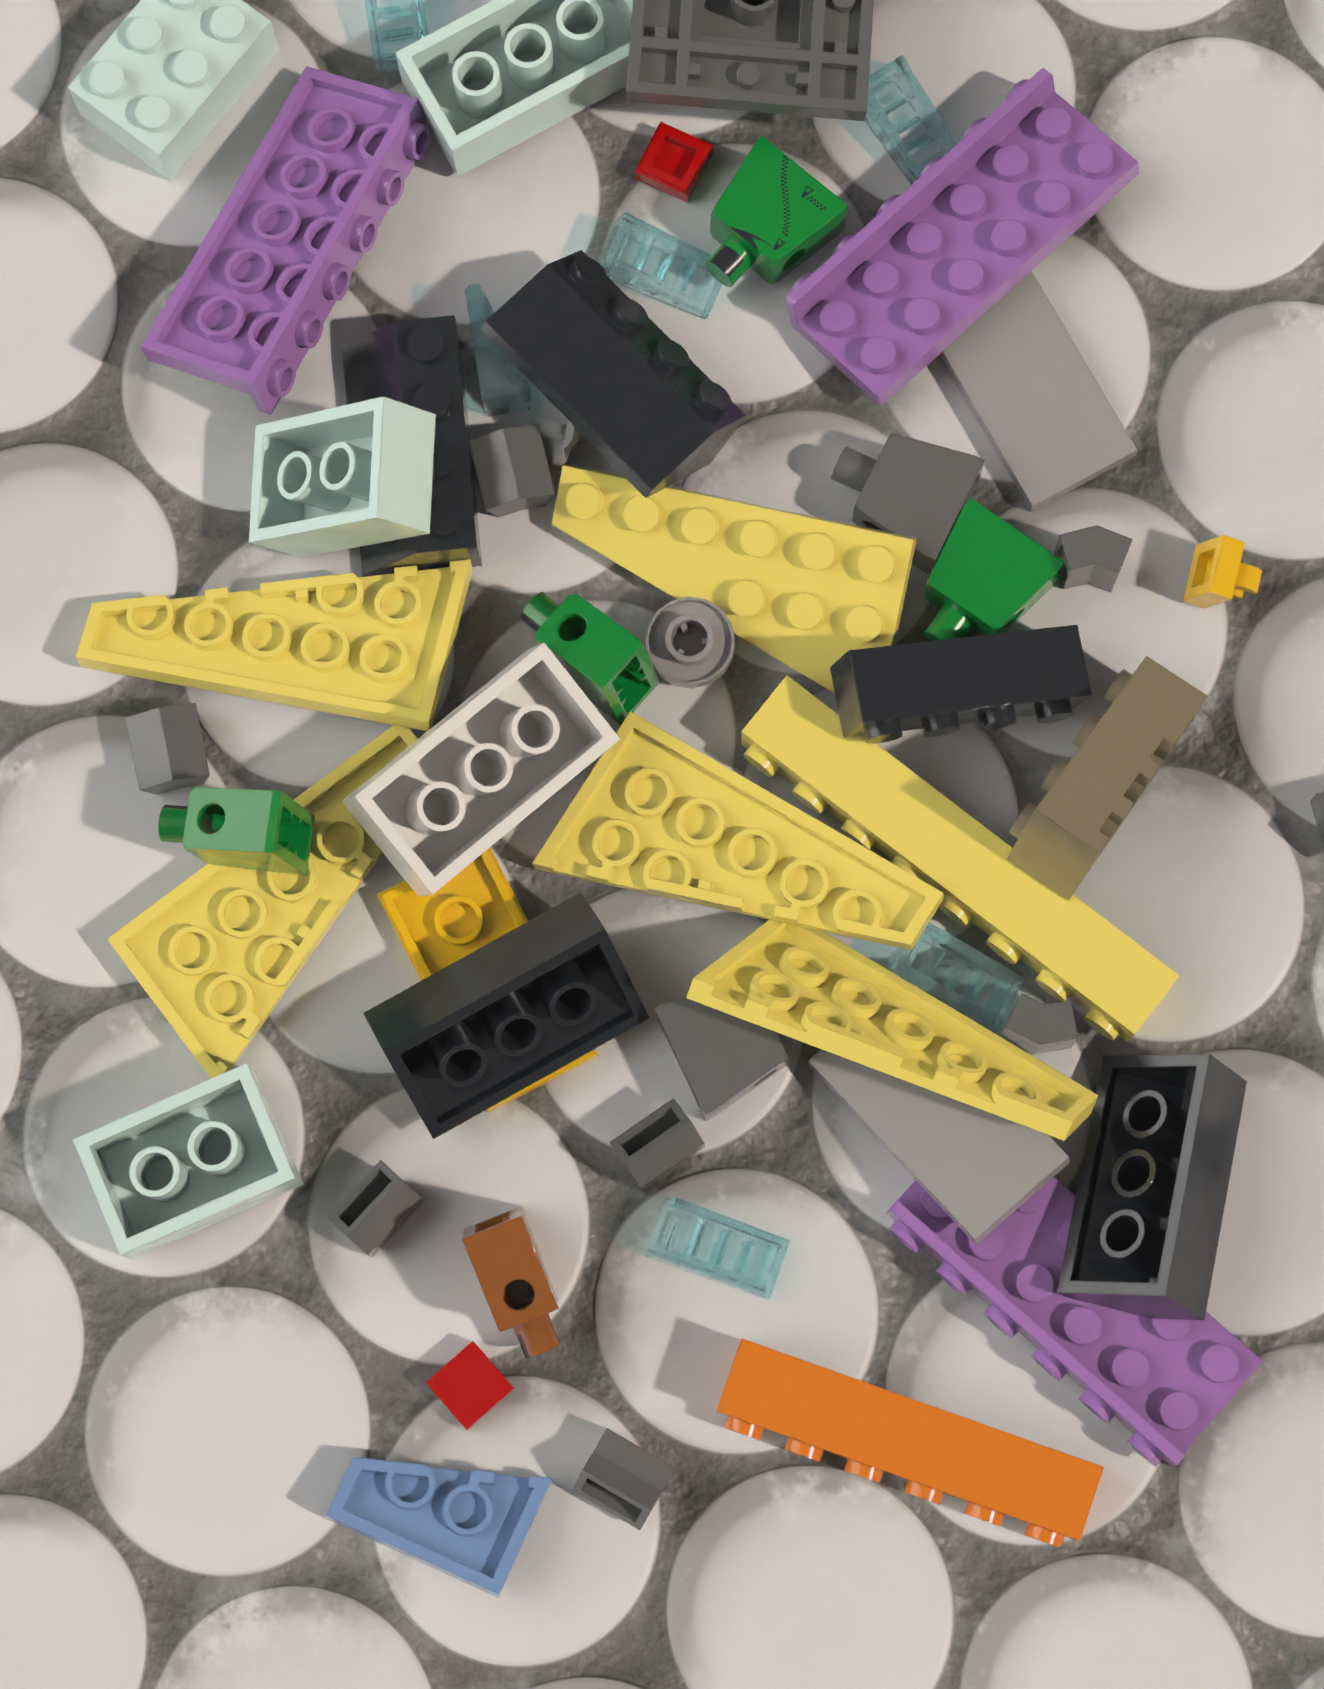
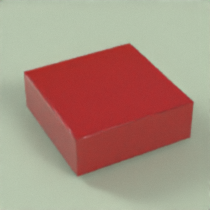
[635,121,713,203]
[426,1341,515,1431]

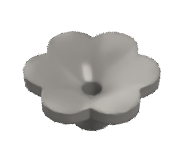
[532,396,587,466]

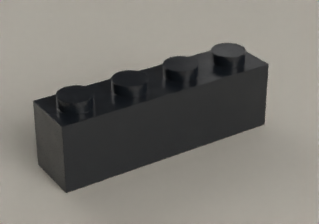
[830,625,1092,744]

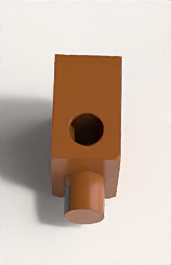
[462,1206,560,1359]

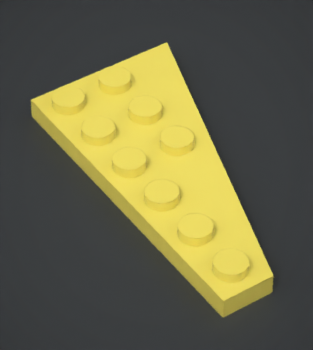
[552,464,917,693]
[76,559,473,731]
[532,711,944,950]
[107,725,417,1078]
[686,920,1099,1141]

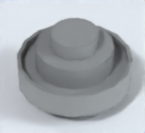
[645,597,735,689]

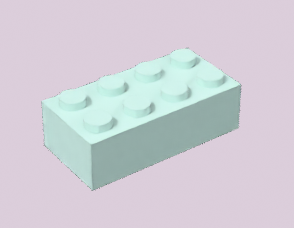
[395,0,633,177]

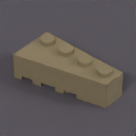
[1007,656,1208,901]

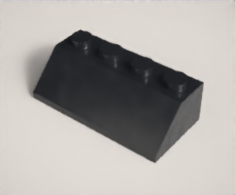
[480,250,746,498]
[342,315,482,577]
[363,892,650,1139]
[1057,1054,1247,1320]

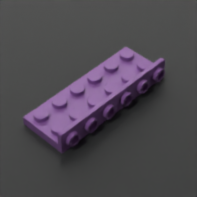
[141,66,431,414]
[785,68,1139,407]
[886,1177,1263,1467]

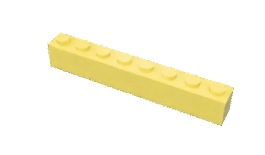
[741,675,1180,1042]

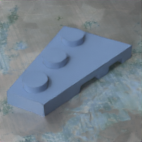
[326,1457,552,1598]

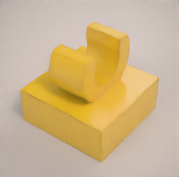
[1183,535,1262,609]

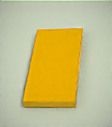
[377,848,598,1113]

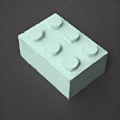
[67,0,280,182]
[249,396,436,558]
[73,1063,304,1260]

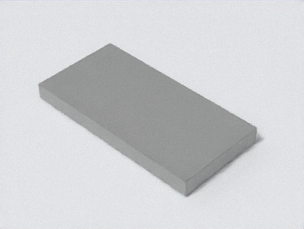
[940,271,1137,512]
[809,1050,1070,1245]

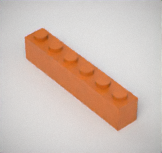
[716,1338,1104,1548]

